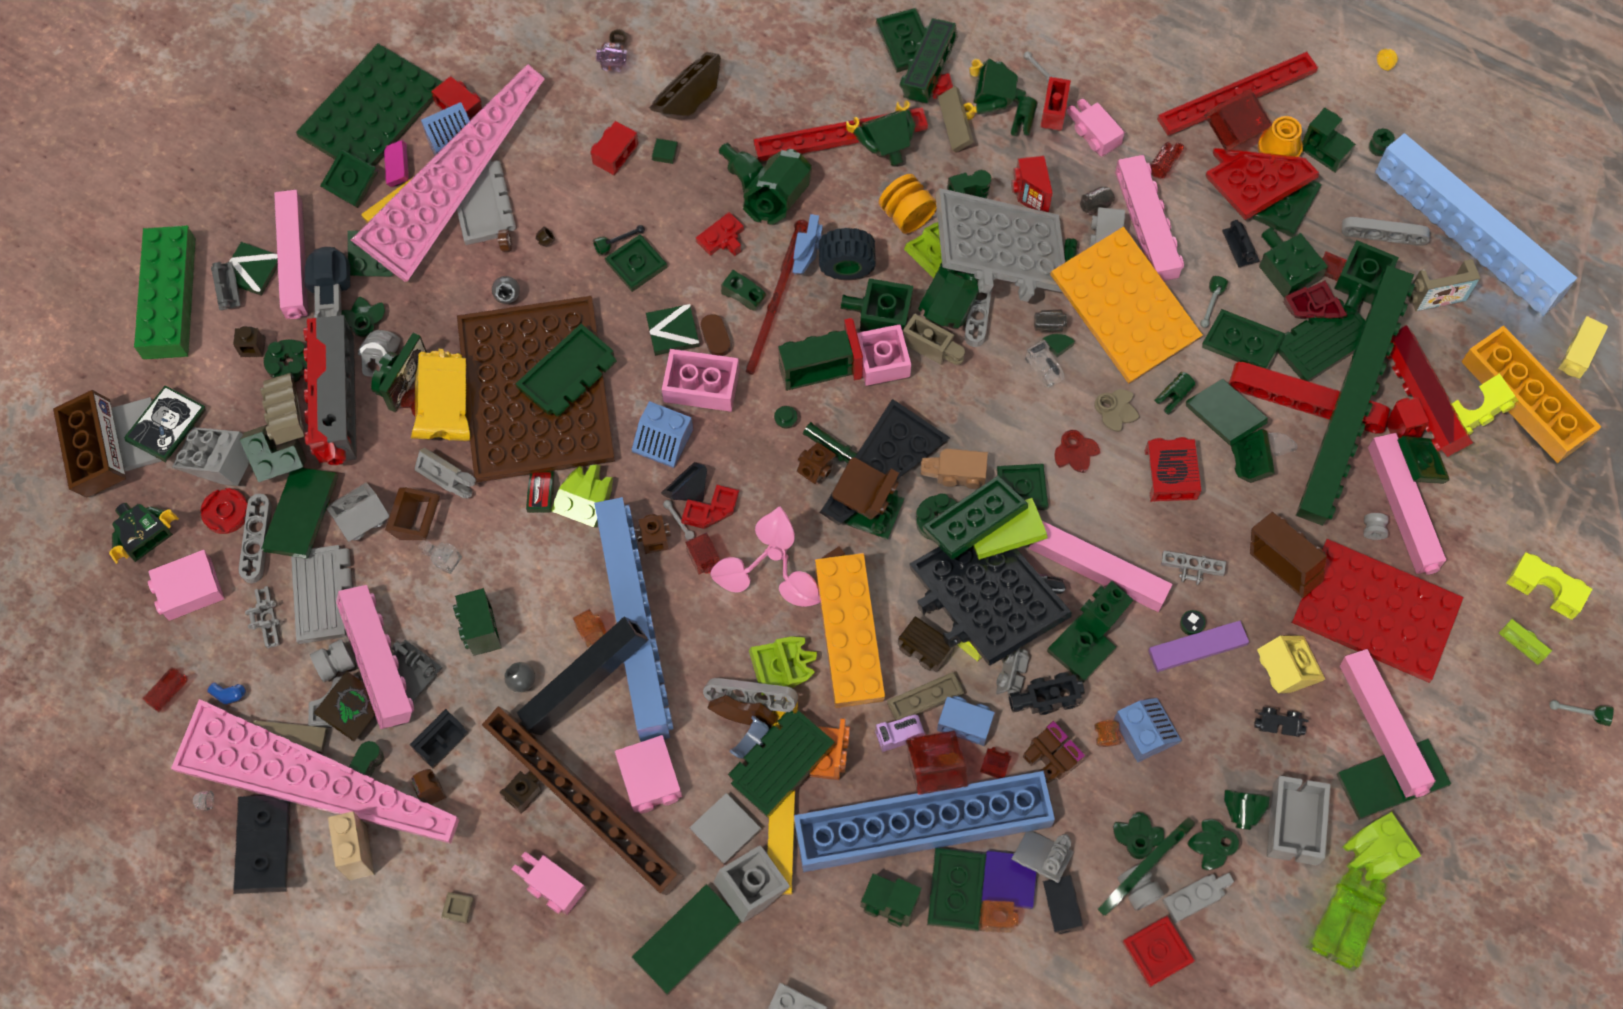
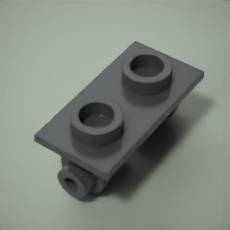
[211,262,241,311]

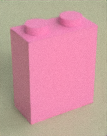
[148,550,224,621]
[615,735,682,814]

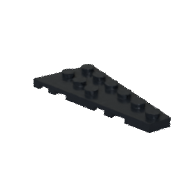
[819,399,950,525]

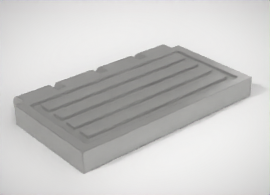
[457,159,516,245]
[291,545,352,644]

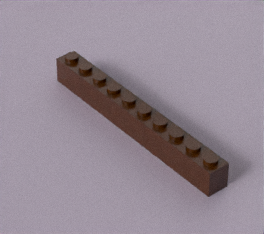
[482,706,684,895]

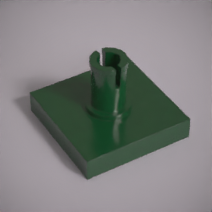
[1047,615,1116,683]

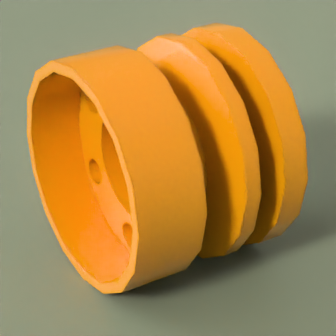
[878,174,937,234]

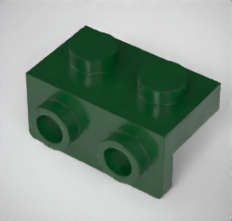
[1231,429,1275,483]

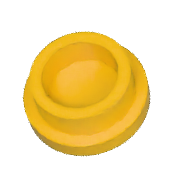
[1377,49,1398,70]

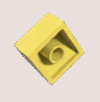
[1257,636,1325,693]

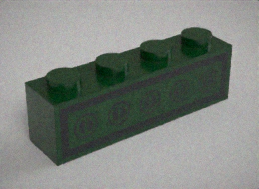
[900,18,958,103]

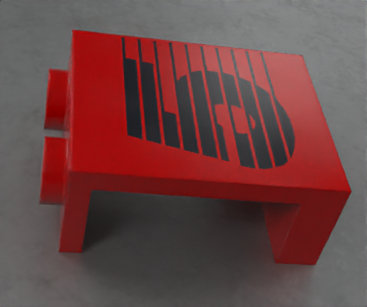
[1144,437,1201,502]

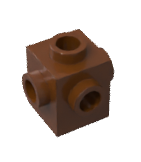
[796,442,836,484]
[635,514,671,554]

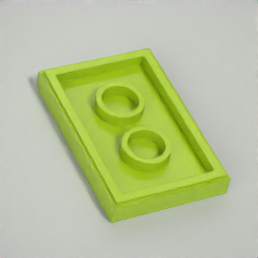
[973,498,1048,559]

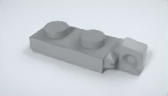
[1162,873,1234,924]

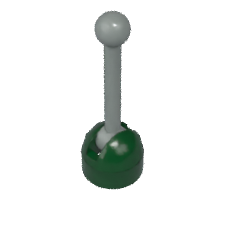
[1200,276,1229,328]
[1549,700,1614,726]

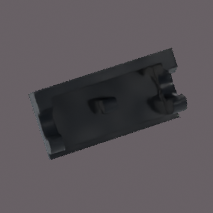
[409,709,469,769]
[1043,875,1084,934]

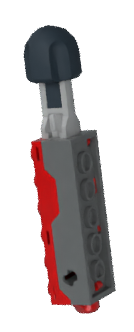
[303,246,357,465]

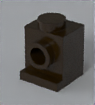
[233,326,266,357]
[499,771,542,814]

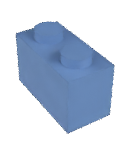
[937,696,995,746]

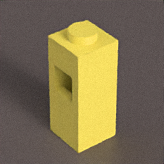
[1558,316,1608,379]

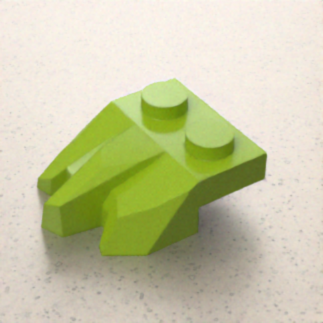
[904,222,942,278]
[551,465,613,527]
[749,636,817,695]
[1342,812,1421,882]

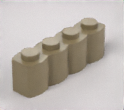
[260,373,305,445]

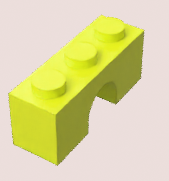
[1452,373,1518,435]
[1506,552,1592,620]

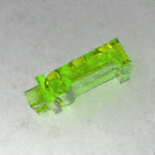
[1306,867,1387,972]

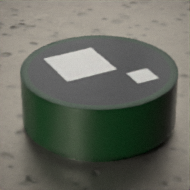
[1180,610,1205,636]

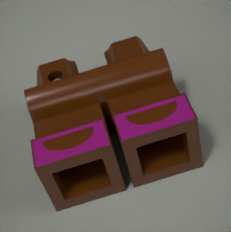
[1023,721,1085,784]

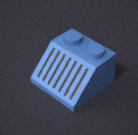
[421,102,469,155]
[632,401,693,468]
[1114,698,1182,763]

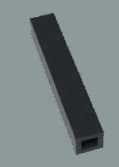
[517,617,649,736]

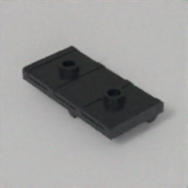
[233,795,290,894]

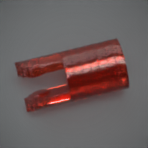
[1150,142,1184,179]
[142,667,188,713]

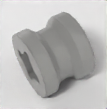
[1363,513,1389,540]

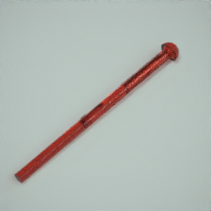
[746,219,809,375]

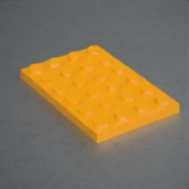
[1050,226,1202,384]

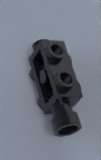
[1008,672,1085,715]

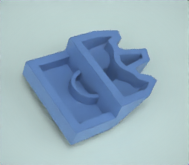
[793,214,823,275]

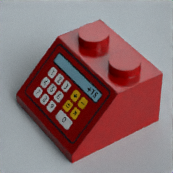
[1011,156,1053,213]

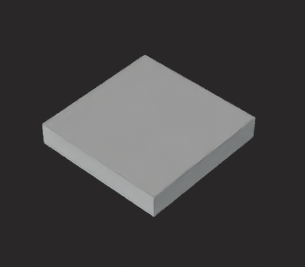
[689,793,761,865]

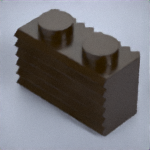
[898,616,955,672]

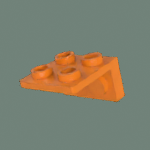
[810,718,850,780]

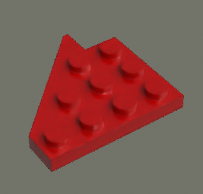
[1206,148,1319,220]

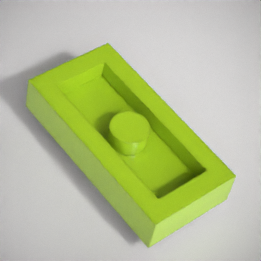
[1498,619,1552,665]

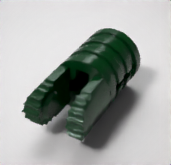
[1011,96,1038,136]
[1154,372,1196,415]

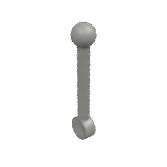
[1024,51,1056,83]
[663,500,694,541]

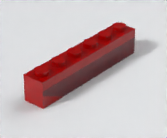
[1387,325,1473,457]

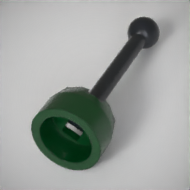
[593,225,645,256]

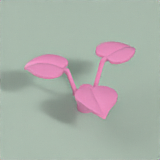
[710,506,820,607]

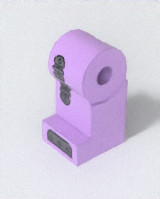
[875,715,925,752]

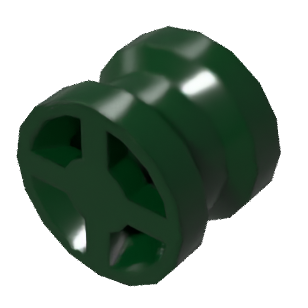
[1369,128,1395,156]

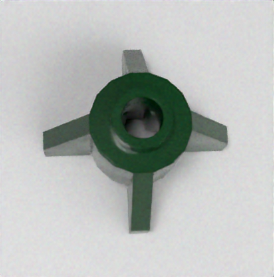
[1224,790,1270,830]

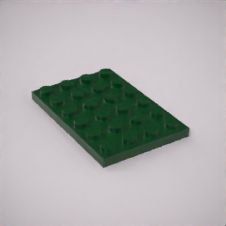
[296,43,443,167]

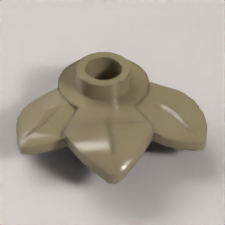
[1094,389,1139,432]

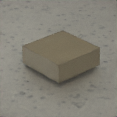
[441,892,474,924]

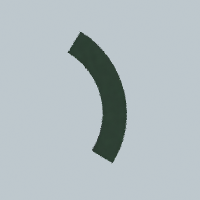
[1097,817,1195,916]

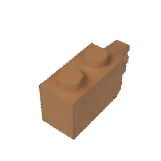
[921,449,988,489]

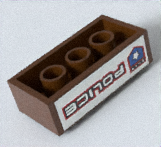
[53,390,126,498]

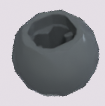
[491,276,520,304]
[504,662,535,693]

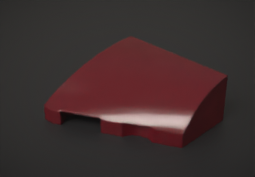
[1283,281,1347,318]

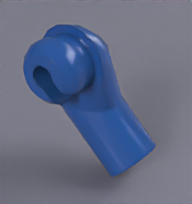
[207,682,246,704]

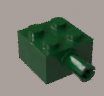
[1259,227,1328,298]
[1334,240,1399,314]
[841,278,914,332]

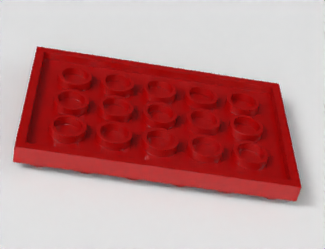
[1291,539,1464,683]

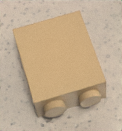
[328,811,374,881]

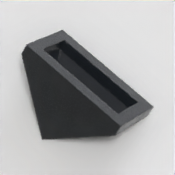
[661,462,707,502]

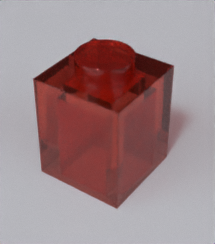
[685,533,720,575]

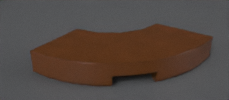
[708,695,777,725]

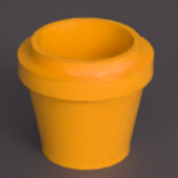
[1258,116,1303,157]

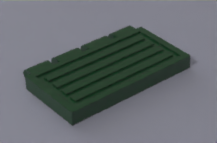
[1277,299,1365,382]
[515,324,617,417]
[727,710,836,818]

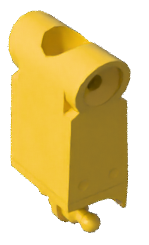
[410,349,470,441]

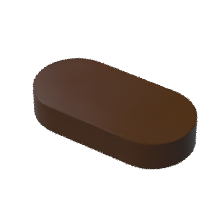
[701,314,731,356]

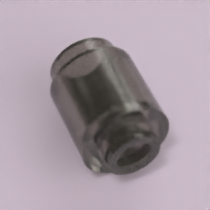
[1080,187,1115,215]
[1034,309,1067,333]

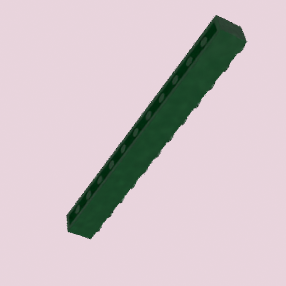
[1295,265,1415,526]

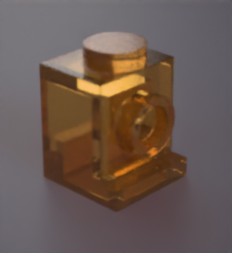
[573,609,607,647]

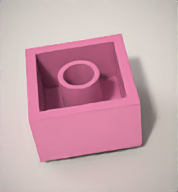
[857,325,911,386]

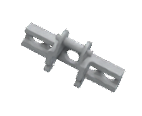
[1161,551,1226,585]
[245,586,280,649]

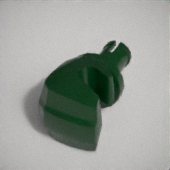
[719,143,764,193]

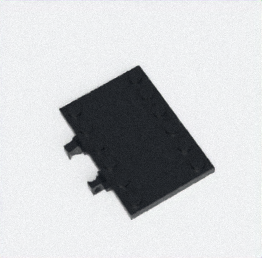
[909,546,1072,666]

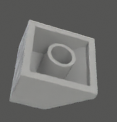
[327,482,389,542]
[714,845,790,923]

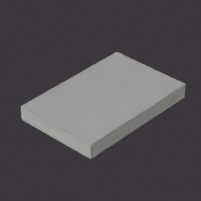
[112,397,162,471]

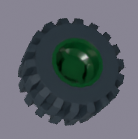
[819,228,876,280]

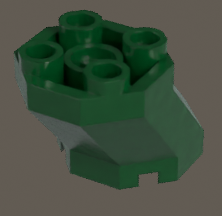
[743,149,812,225]
[918,263,980,328]

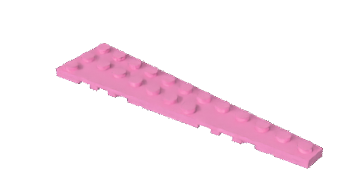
[351,65,545,282]
[171,699,459,844]

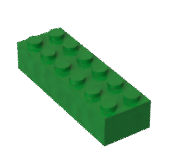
[134,225,196,360]

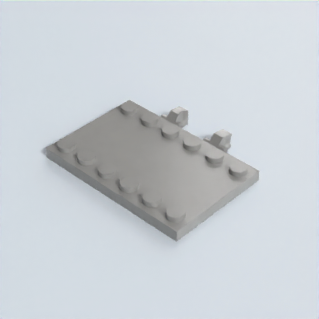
[935,188,1065,302]

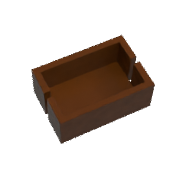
[1250,512,1327,598]

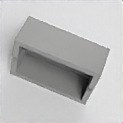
[1267,776,1330,866]

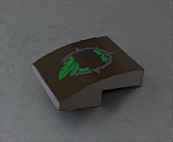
[314,671,375,742]

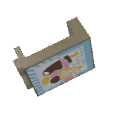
[1408,259,1481,311]

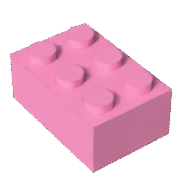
[662,349,740,412]

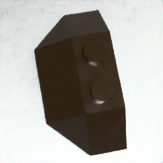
[649,52,721,116]

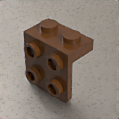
[832,457,899,520]

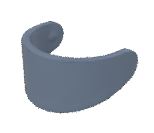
[730,716,769,759]

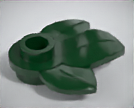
[341,297,385,337]
[1113,812,1164,859]
[1187,819,1239,870]

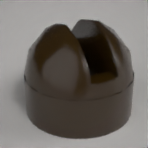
[609,29,627,47]
[535,226,555,246]

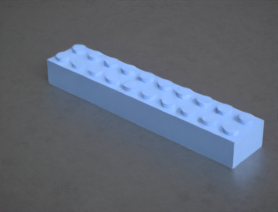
[1375,133,1577,316]

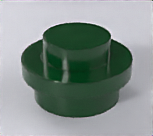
[774,406,797,429]

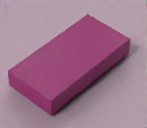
[384,140,409,187]

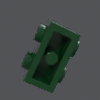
[1077,581,1133,640]

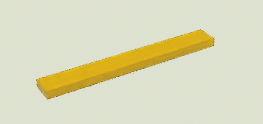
[767,696,798,895]

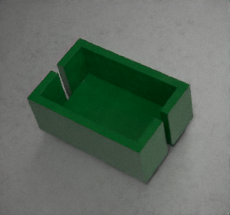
[778,330,853,391]

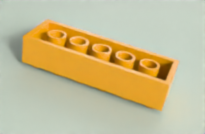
[1461,325,1601,464]
[815,553,885,708]

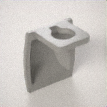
[358,330,401,377]

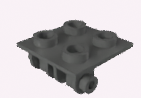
[392,640,442,702]

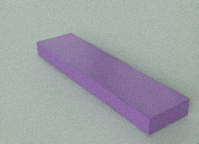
[1148,621,1249,672]

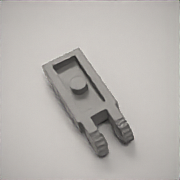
[415,448,476,499]

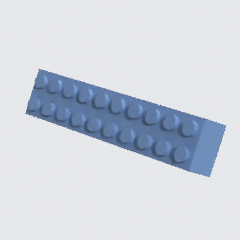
[594,497,674,742]
[794,771,1055,872]

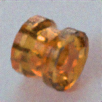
[1094,720,1121,747]

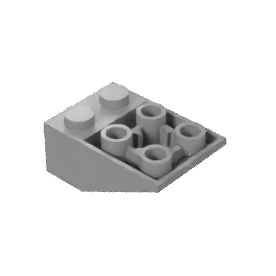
[172,427,250,486]

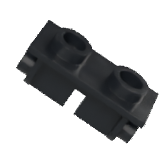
[1222,220,1260,268]
[1254,706,1309,737]

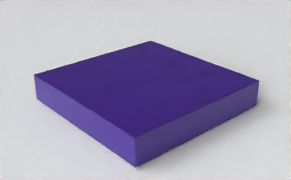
[981,851,1036,909]

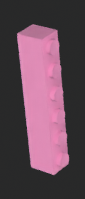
[1115,155,1184,281]
[336,585,414,729]

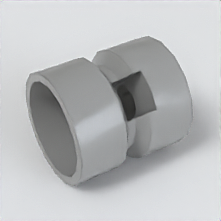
[310,639,356,682]
[1117,865,1165,911]

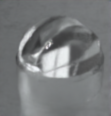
[193,791,215,811]

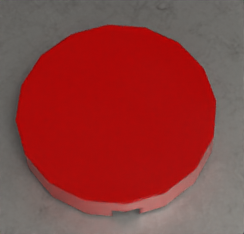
[201,488,248,534]

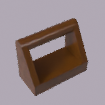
[385,487,440,540]

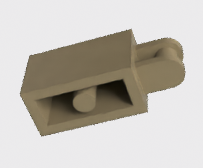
[903,313,965,365]

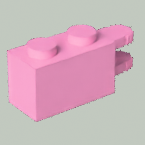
[1066,98,1125,157]
[511,852,586,915]

